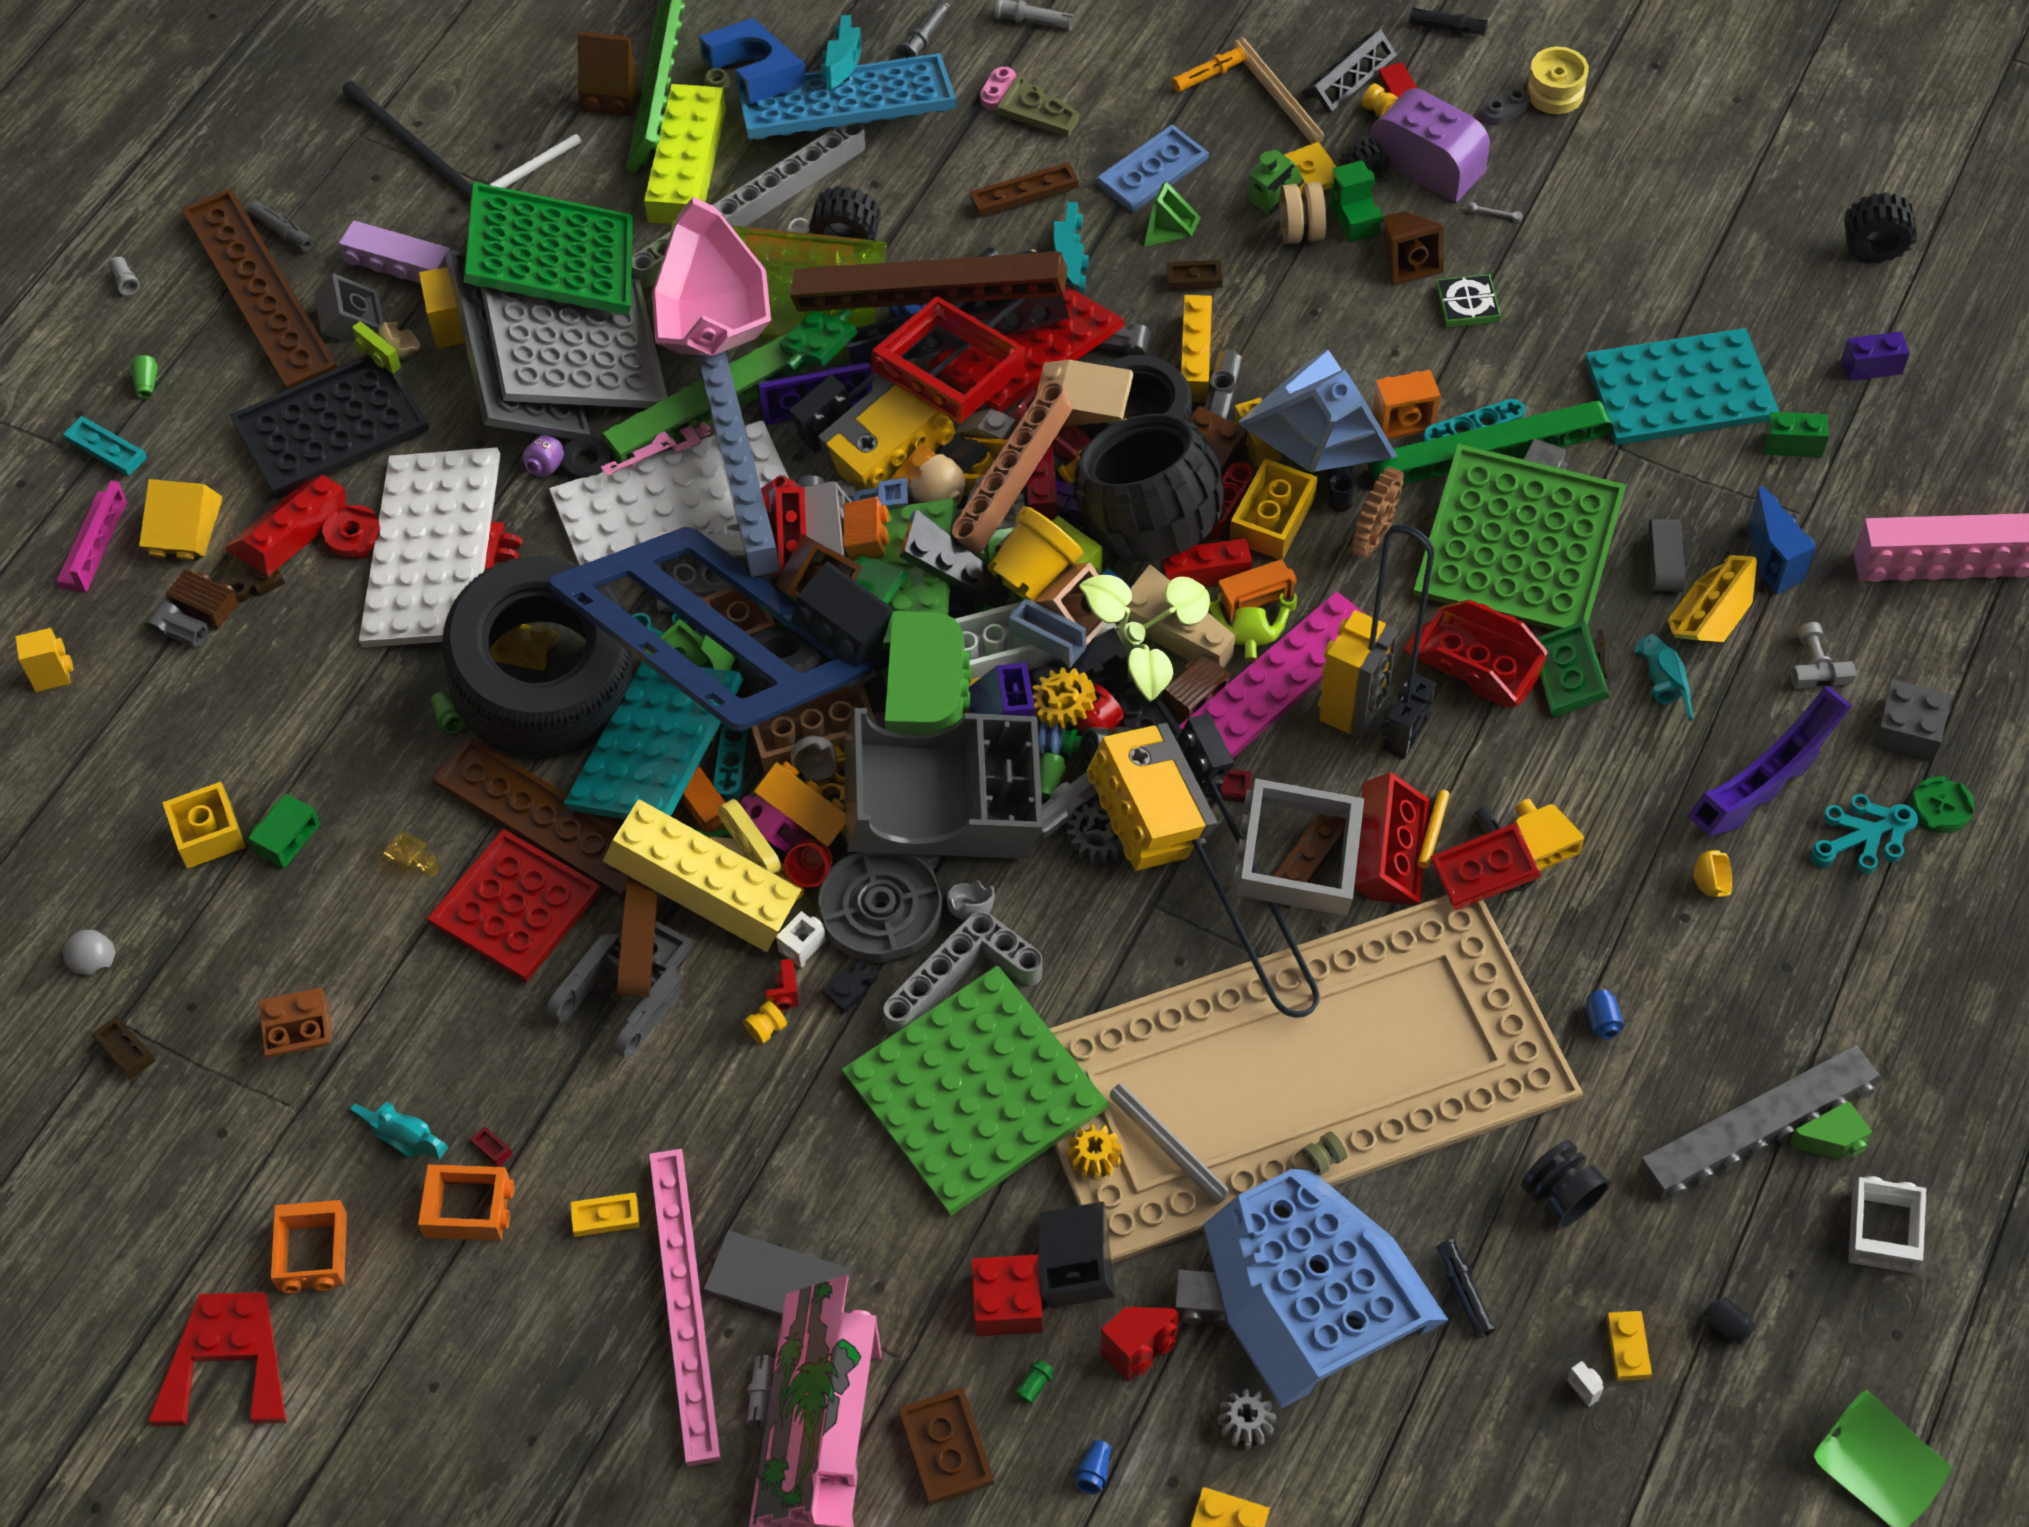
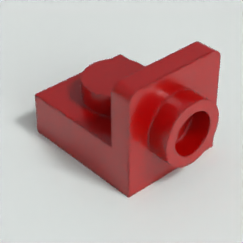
[765,959,799,1011]

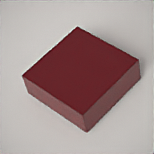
[1220,770,1252,802]

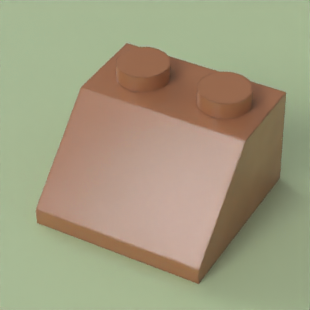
[1034,562,1107,645]

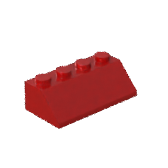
[225,475,347,576]
[1354,772,1430,905]

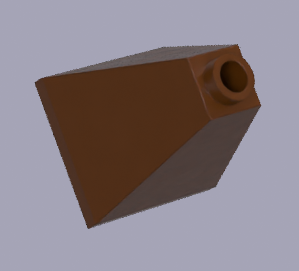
[1383,211,1444,285]

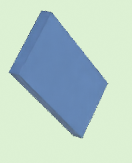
[1096,124,1209,213]

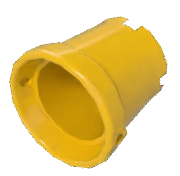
[987,506,1083,602]

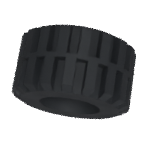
[809,186,881,256]
[1844,192,1917,263]

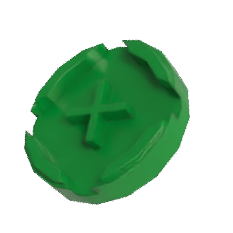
[1911,776,1975,833]

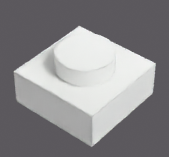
[1567,1361,1604,1407]

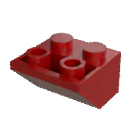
[1101,1307,1178,1382]

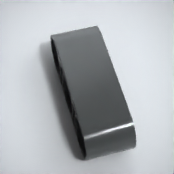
[1648,519,1685,592]

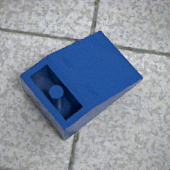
[1748,486,1816,595]

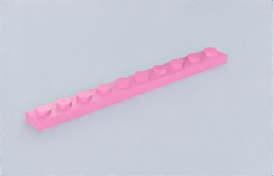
[650,1149,721,1467]

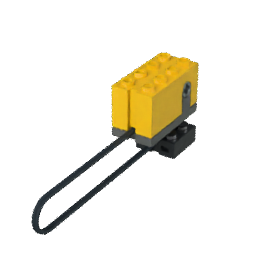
[789,250,1037,490]
[1087,713,1320,1018]

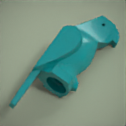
[1635,634,1694,721]
[350,1101,448,1160]

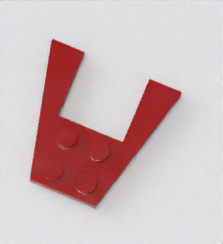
[149,1292,287,1426]

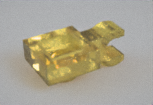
[384,830,441,877]

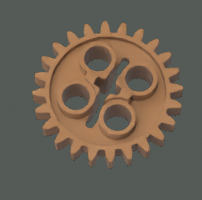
[1352,466,1404,559]

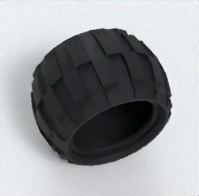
[1074,414,1224,562]

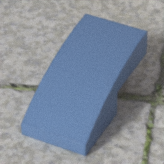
[854,478,908,510]

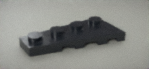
[899,509,1010,608]

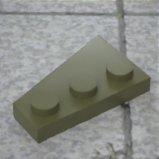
[997,73,1079,138]

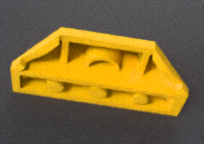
[1667,555,1757,642]

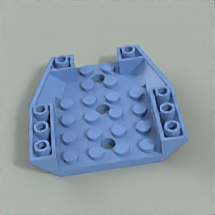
[1203,1169,1448,1408]

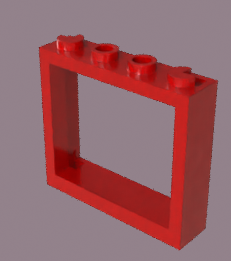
[872,296,1025,424]

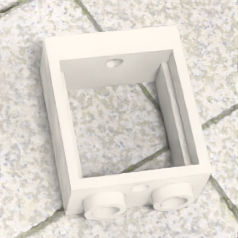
[1848,1176,1926,1274]

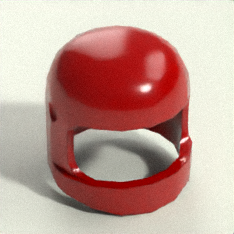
[1072,684,1124,736]
[784,838,833,887]

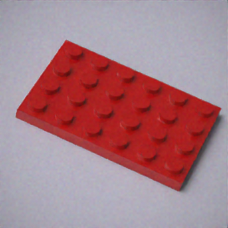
[929,285,1125,413]

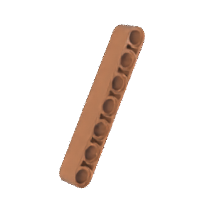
[952,382,1072,555]

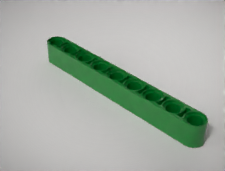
[1367,401,1613,485]

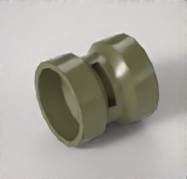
[1302,1131,1347,1176]

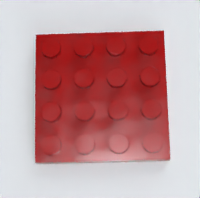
[427,829,602,983]

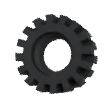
[1338,138,1390,182]

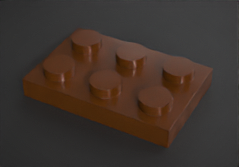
[898,1387,995,1506]

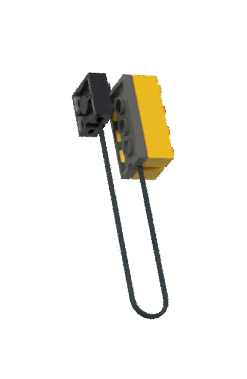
[1317,525,1437,759]

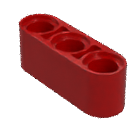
[1206,462,1253,540]

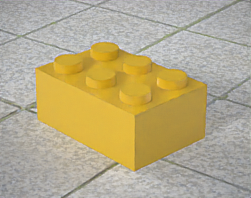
[1230,458,1317,560]

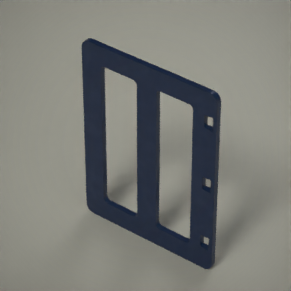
[548,527,875,731]

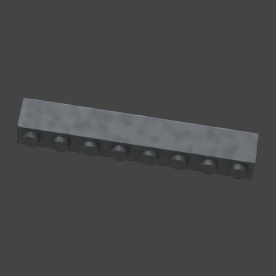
[1637,1045,1880,1203]

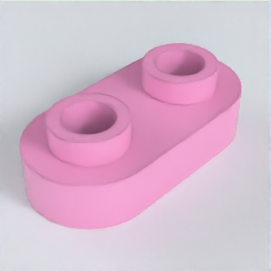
[980,67,1016,111]

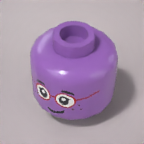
[522,435,564,478]

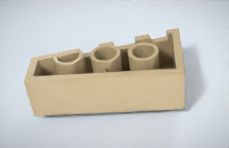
[1119,564,1235,667]

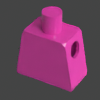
[740,795,812,853]

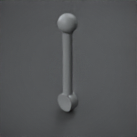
[1467,202,1523,223]

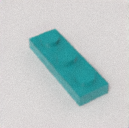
[63,416,147,477]

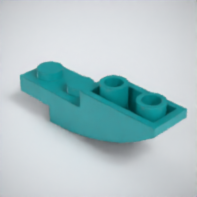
[821,15,861,90]
[1054,202,1089,293]

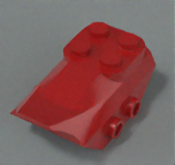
[1404,599,1548,707]

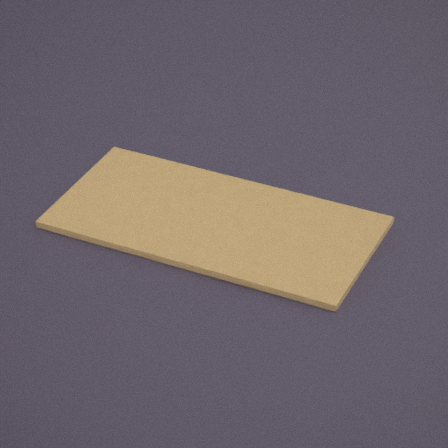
[1050,895,1583,1264]

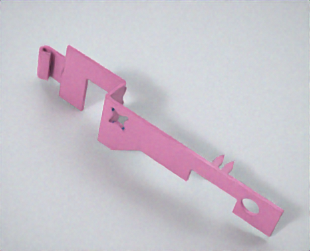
[601,421,711,476]

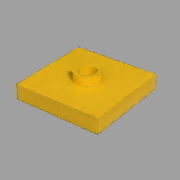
[1284,142,1337,193]

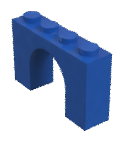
[699,18,806,104]

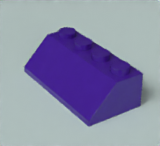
[757,362,873,425]

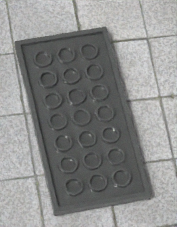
[445,250,591,440]

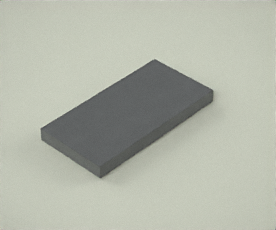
[704,1231,852,1317]

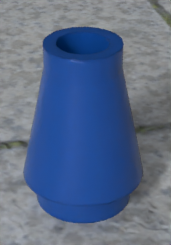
[1074,1440,1111,1495]

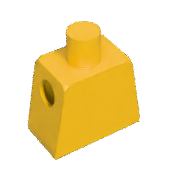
[1515,799,1585,871]

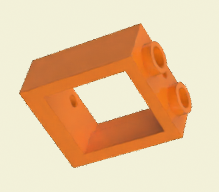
[418,1164,514,1241]
[271,1200,347,1294]

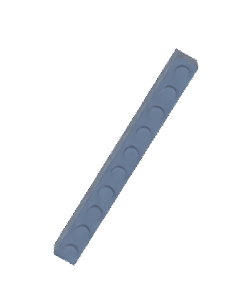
[698,351,780,577]

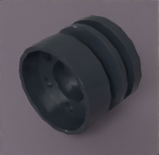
[1520,1140,1610,1229]

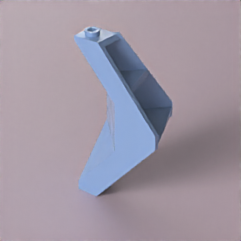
[1239,349,1397,472]

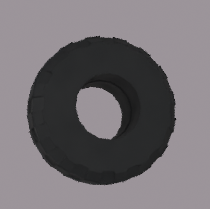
[738,626,828,695]

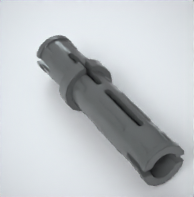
[247,200,314,252]

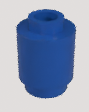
[1585,990,1624,1039]

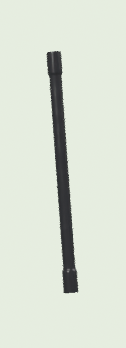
[342,81,473,201]

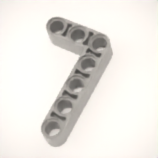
[883,912,1043,1035]

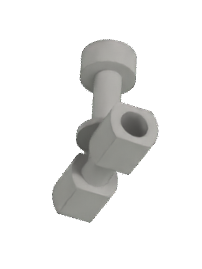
[1791,622,1856,689]

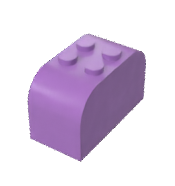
[1370,88,1490,203]

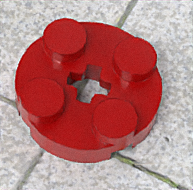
[322,505,381,559]

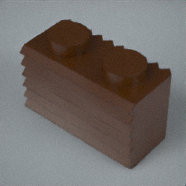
[166,569,239,630]
[1163,654,1230,720]

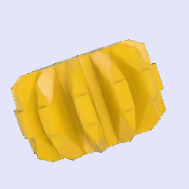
[1067,1123,1123,1181]

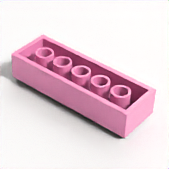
[1853,513,2029,582]

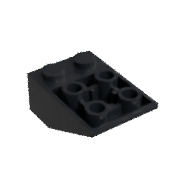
[1038,1201,1116,1308]

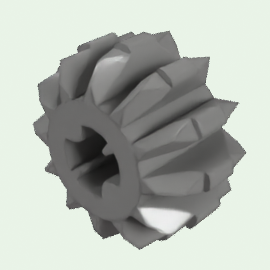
[1218,1389,1276,1450]

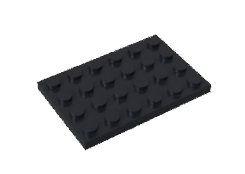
[230,354,430,498]

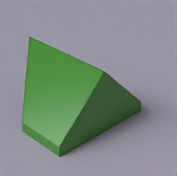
[1144,182,1201,247]

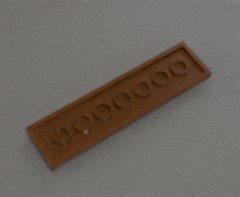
[432,736,627,900]

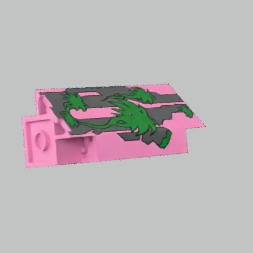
[749,1274,882,1527]

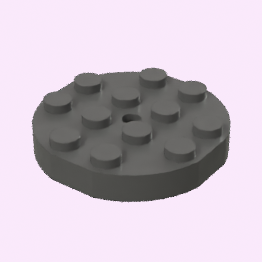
[818,852,943,963]

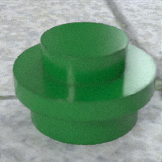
[1061,728,1082,758]

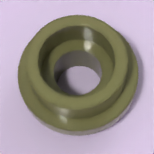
[704,68,730,91]

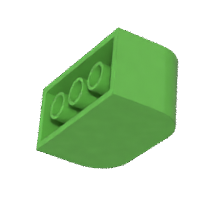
[885,611,972,735]

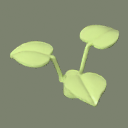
[1079,575,1210,702]

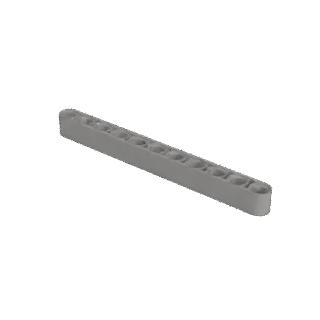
[632,123,865,288]

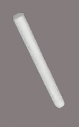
[489,134,581,188]

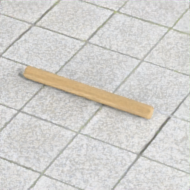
[1233,38,1324,144]

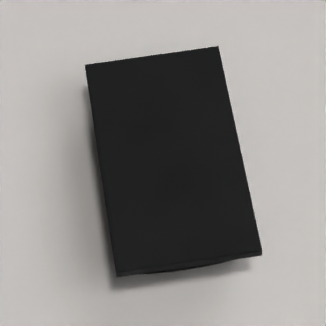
[935,432,991,473]

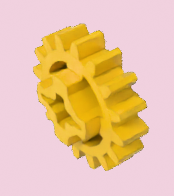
[1032,667,1096,728]

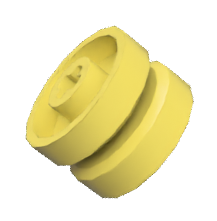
[1527,46,1589,115]

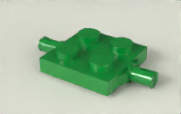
[779,309,858,373]

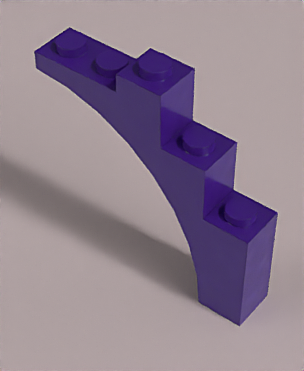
[1687,686,1852,836]

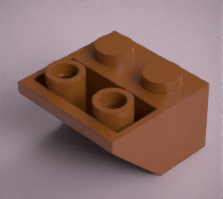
[259,987,333,1058]

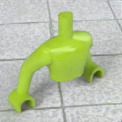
[1208,593,1297,663]

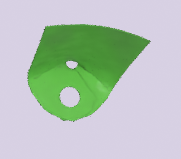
[1813,1390,1952,1527]

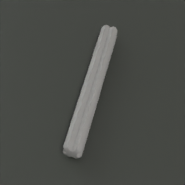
[1110,1084,1229,1204]

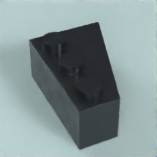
[1032,627,1128,708]

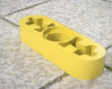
[718,799,781,874]

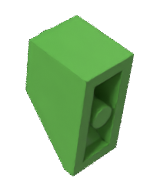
[1790,1101,1872,1160]

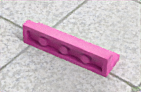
[57,481,127,592]

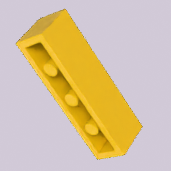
[1181,295,1212,403]

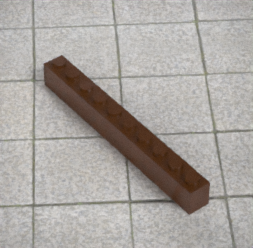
[790,251,1067,312]

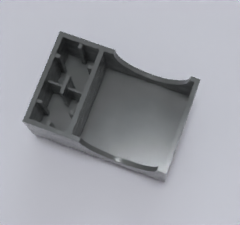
[844,708,1043,859]

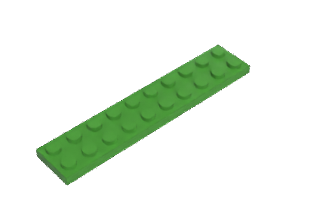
[626,0,685,172]

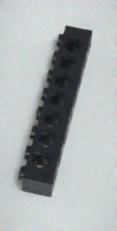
[847,296,1069,370]

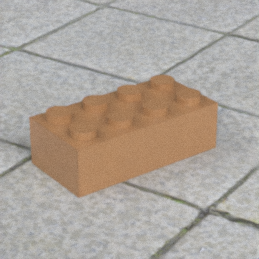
[749,684,877,778]

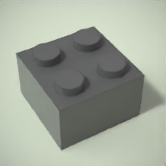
[1873,679,1952,762]

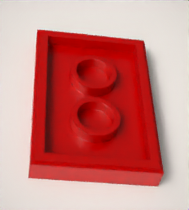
[1430,823,1541,911]

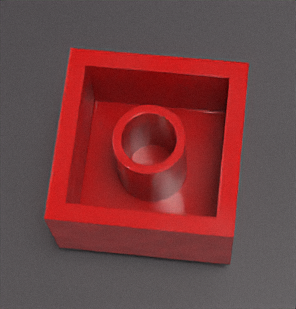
[972,1255,1043,1336]

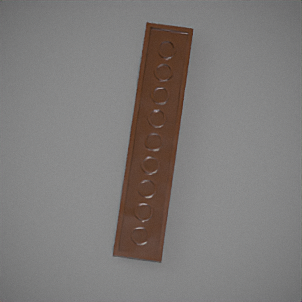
[181,188,338,390]

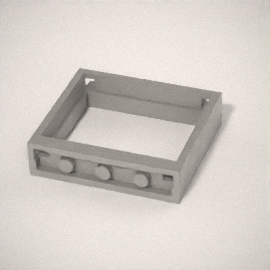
[1233,778,1364,916]

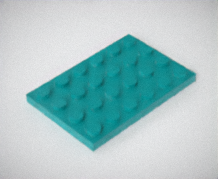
[1584,328,1779,445]
[564,661,744,819]

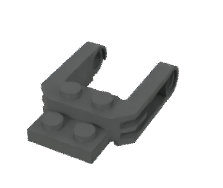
[546,921,693,1059]

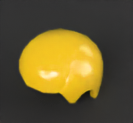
[1694,850,1732,897]

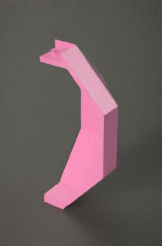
[652,196,771,356]

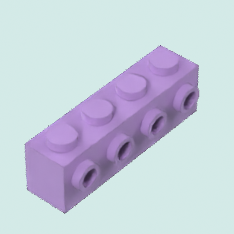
[339,220,450,284]

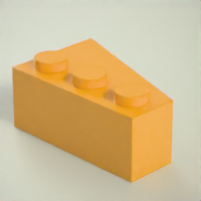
[754,761,846,846]

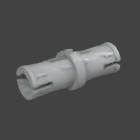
[746,1355,775,1427]

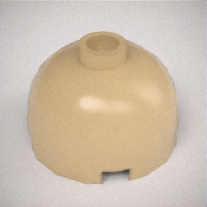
[908,454,965,505]

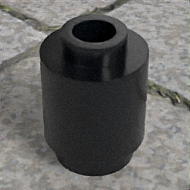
[1704,1297,1757,1346]

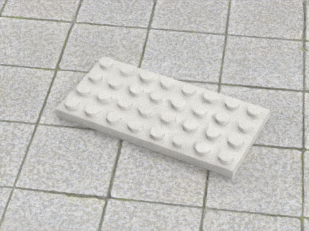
[550,420,789,565]
[359,447,501,647]

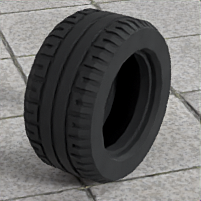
[1085,355,1192,440]

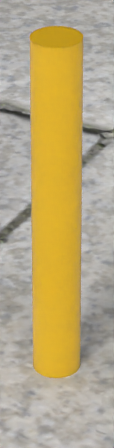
[1417,790,1450,869]

